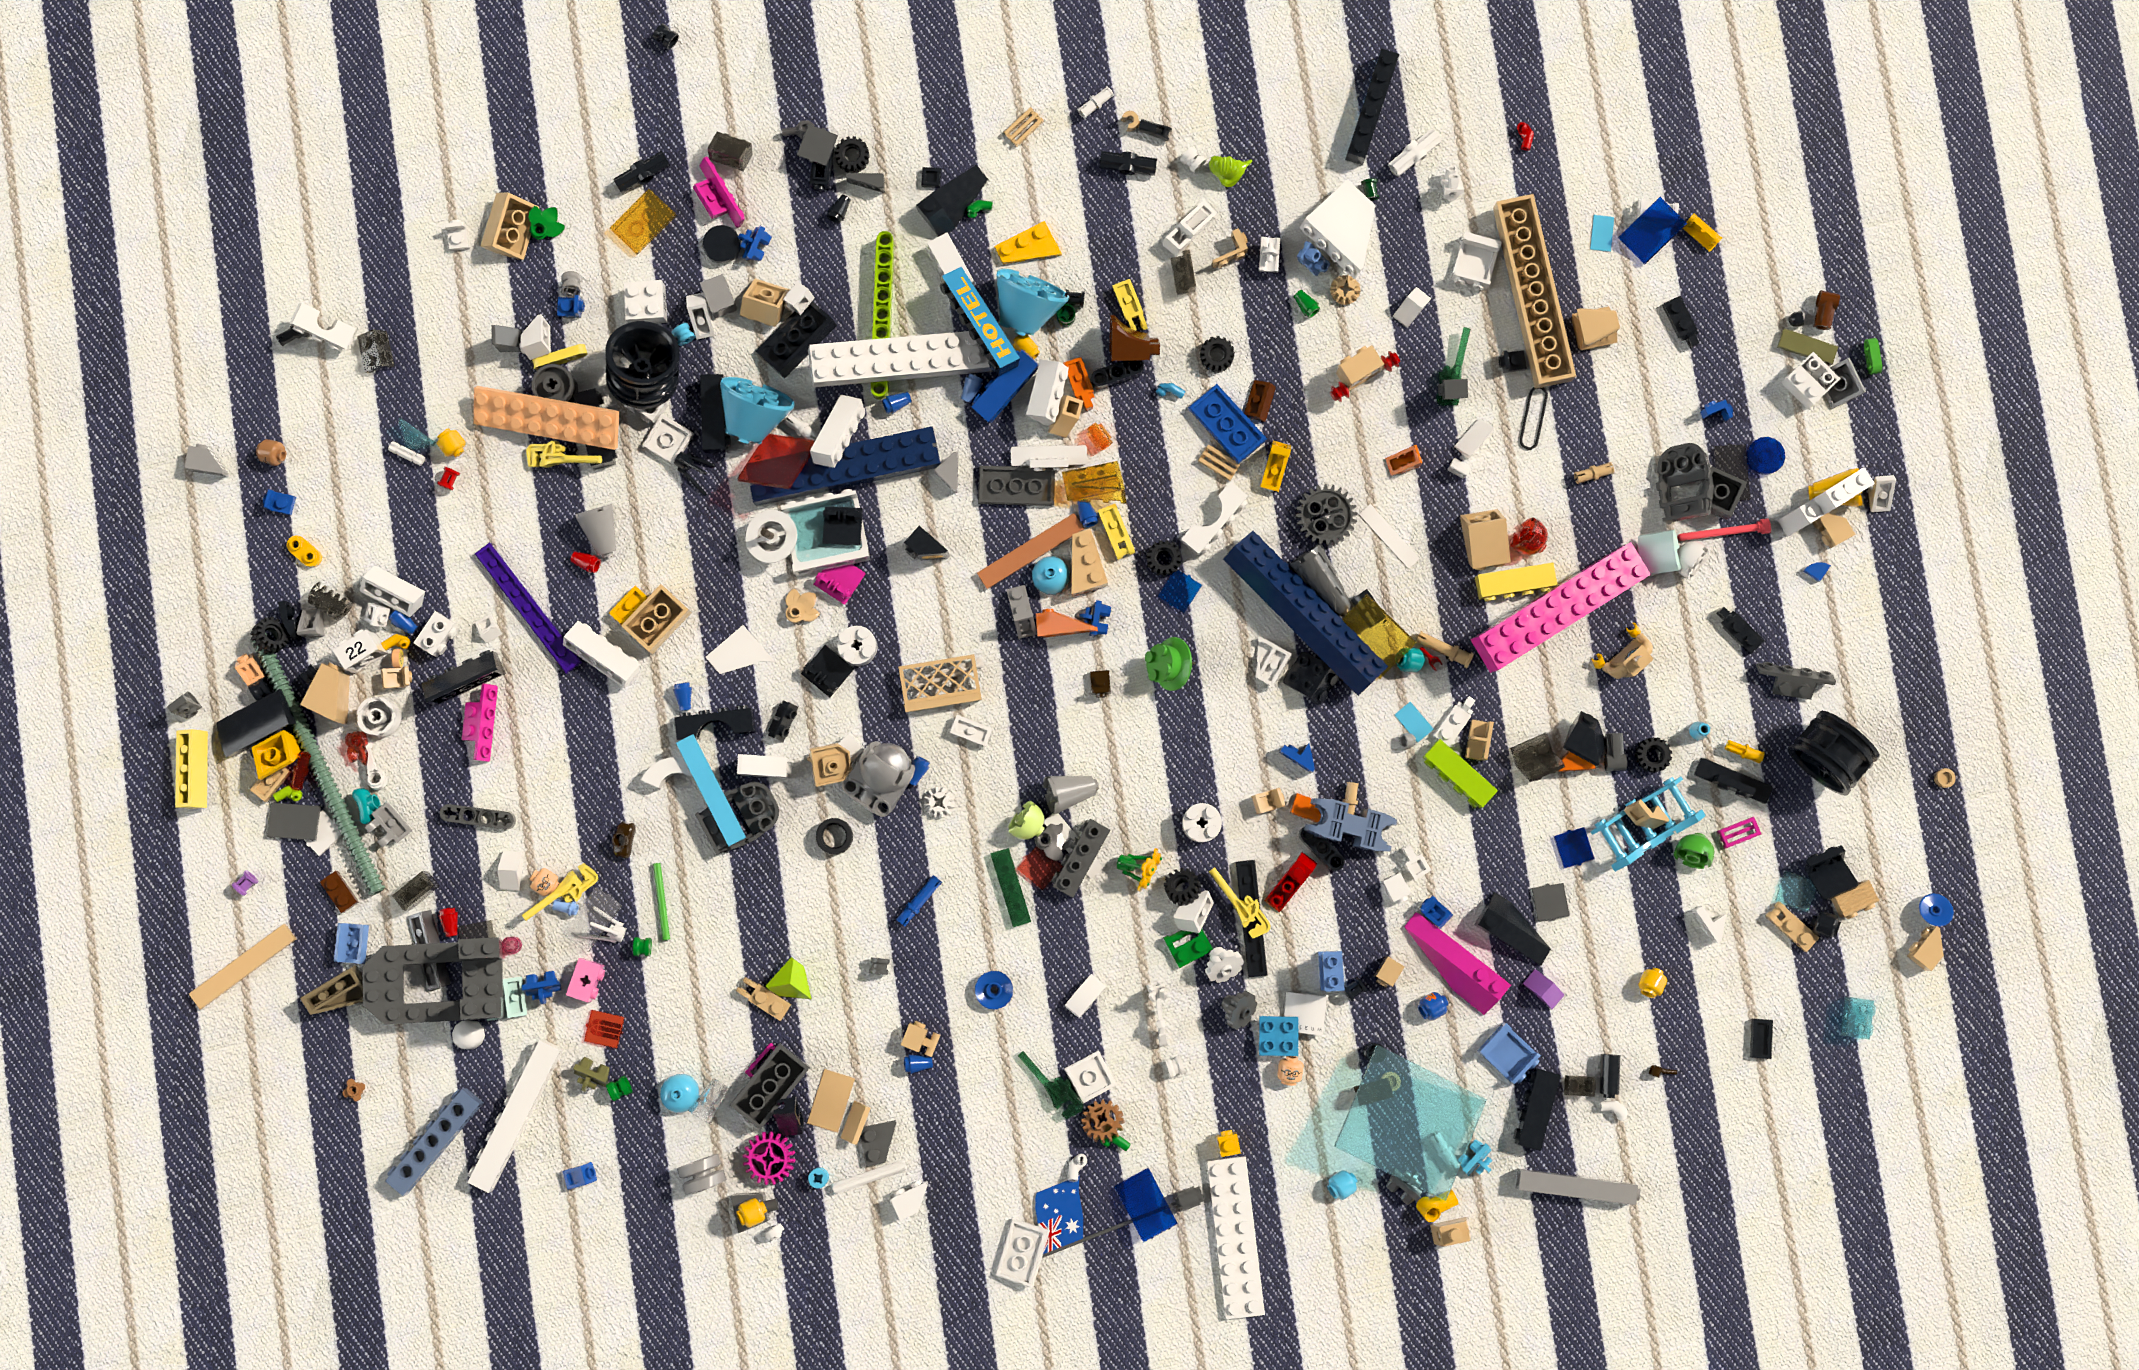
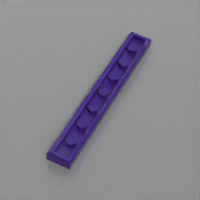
[475,542,582,674]

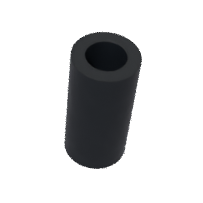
[1599,1054,1621,1098]

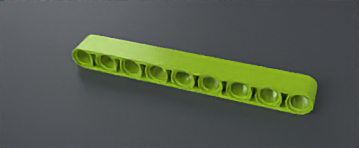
[870,231,895,400]

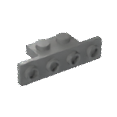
[1756,662,1836,700]

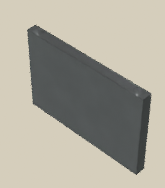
[266,802,321,841]

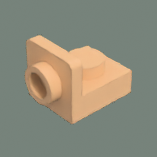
[235,653,265,686]

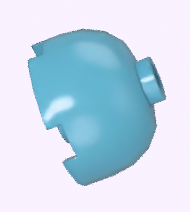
[1032,556,1070,595]
[660,1074,700,1113]

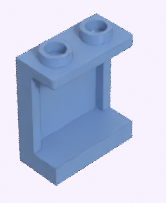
[1318,951,1345,992]
[1477,1022,1541,1084]

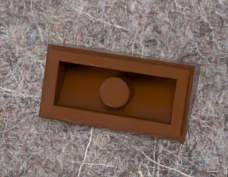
[1244,380,1276,422]

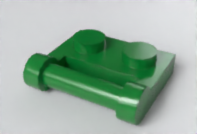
[1163,929,1213,969]

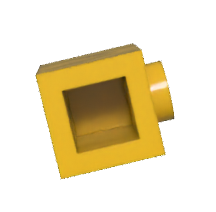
[1217,1130,1241,1157]

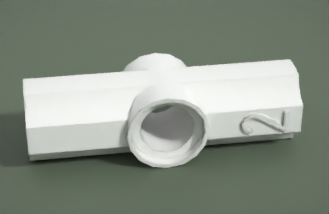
[1388,129,1442,177]

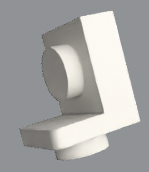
[445,220,470,251]

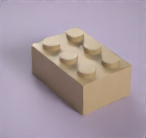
[621,584,692,654]

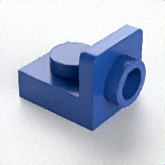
[557,295,585,318]
[263,489,296,515]
[562,1162,597,1190]

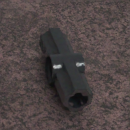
[613,151,670,194]
[1099,151,1157,176]

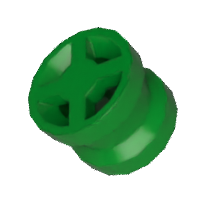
[633,937,652,957]

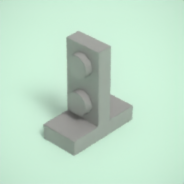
[1006,585,1037,639]

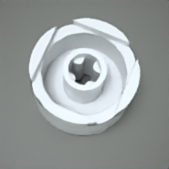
[837,626,878,666]
[357,697,402,737]
[1182,803,1222,843]

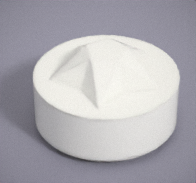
[765,1223,784,1241]

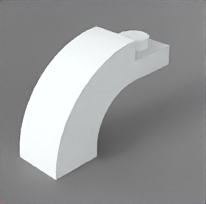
[641,757,693,789]

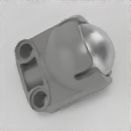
[842,741,915,817]

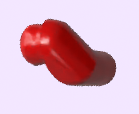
[1517,122,1534,151]

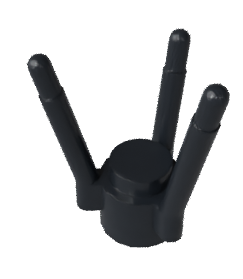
[674,452,715,496]

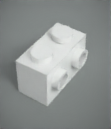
[414,611,459,657]

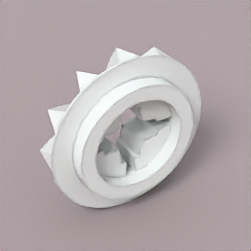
[924,787,955,818]

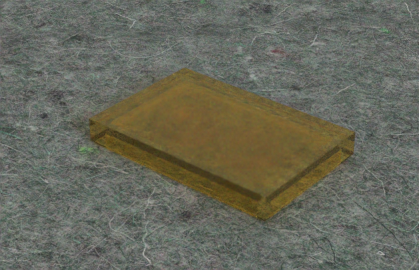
[610,189,677,255]

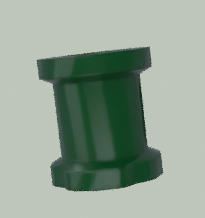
[1361,178,1380,201]

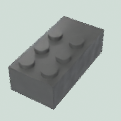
[730,1042,810,1130]

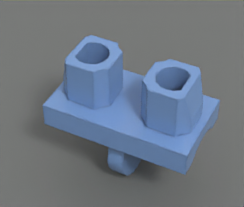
[1296,241,1330,276]

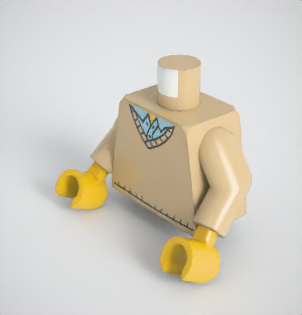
[1591,623,1653,679]

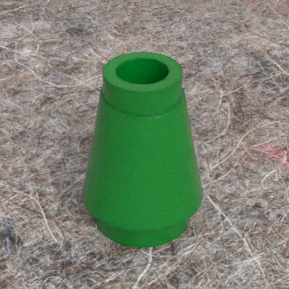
[1294,290,1320,318]

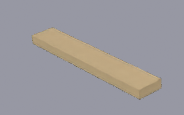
[189,924,297,1009]

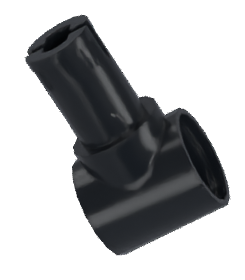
[276,325,312,346]

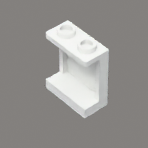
[1451,232,1502,290]

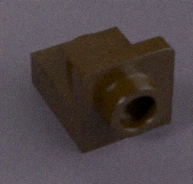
[1090,670,1111,698]

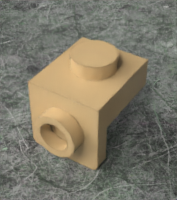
[381,667,412,689]
[1251,788,1285,814]

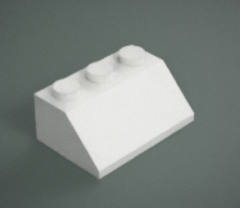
[1026,360,1069,426]

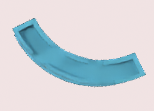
[1590,776,1706,872]

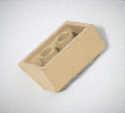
[480,192,539,260]

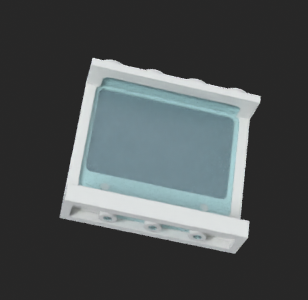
[781,489,870,576]

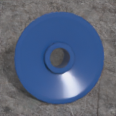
[1919,893,1954,926]

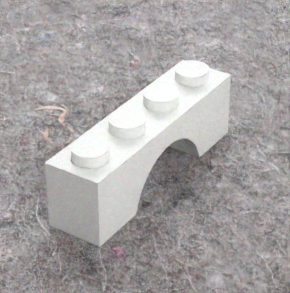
[1181,481,1248,556]

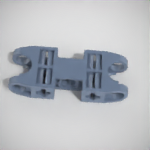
[1304,798,1397,852]

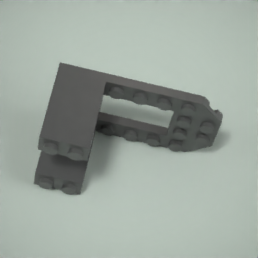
[362,937,505,1025]

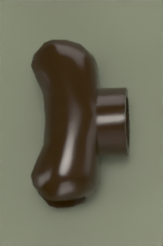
[612,821,636,859]

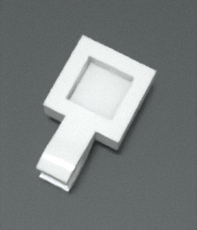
[1402,845,1432,880]

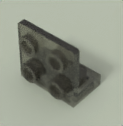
[1510,733,1565,782]

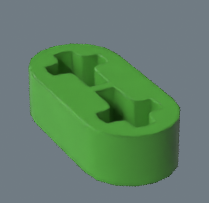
[1864,338,1882,374]

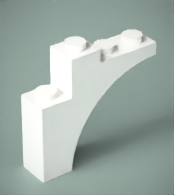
[1777,468,1875,537]

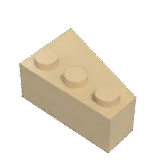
[1072,529,1108,597]

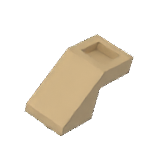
[1624,799,1670,829]

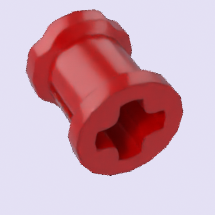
[437,466,460,491]

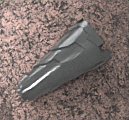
[1289,543,1351,617]

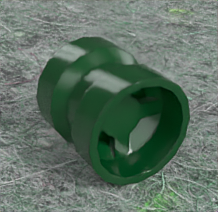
[1057,304,1076,327]

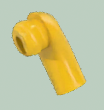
[381,634,410,651]

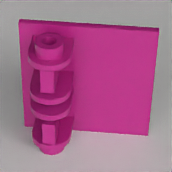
[813,564,866,605]

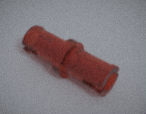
[290,751,311,790]

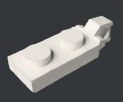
[1433,696,1476,747]

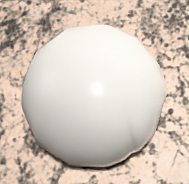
[452,1020,485,1049]

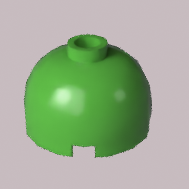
[1673,833,1715,869]

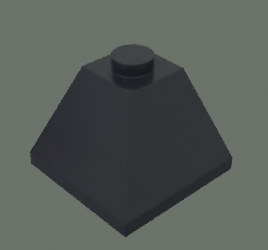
[1563,711,1606,766]

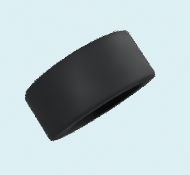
[816,818,853,855]

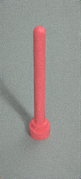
[1678,518,1771,541]

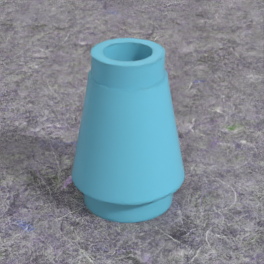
[1689,721,1710,740]

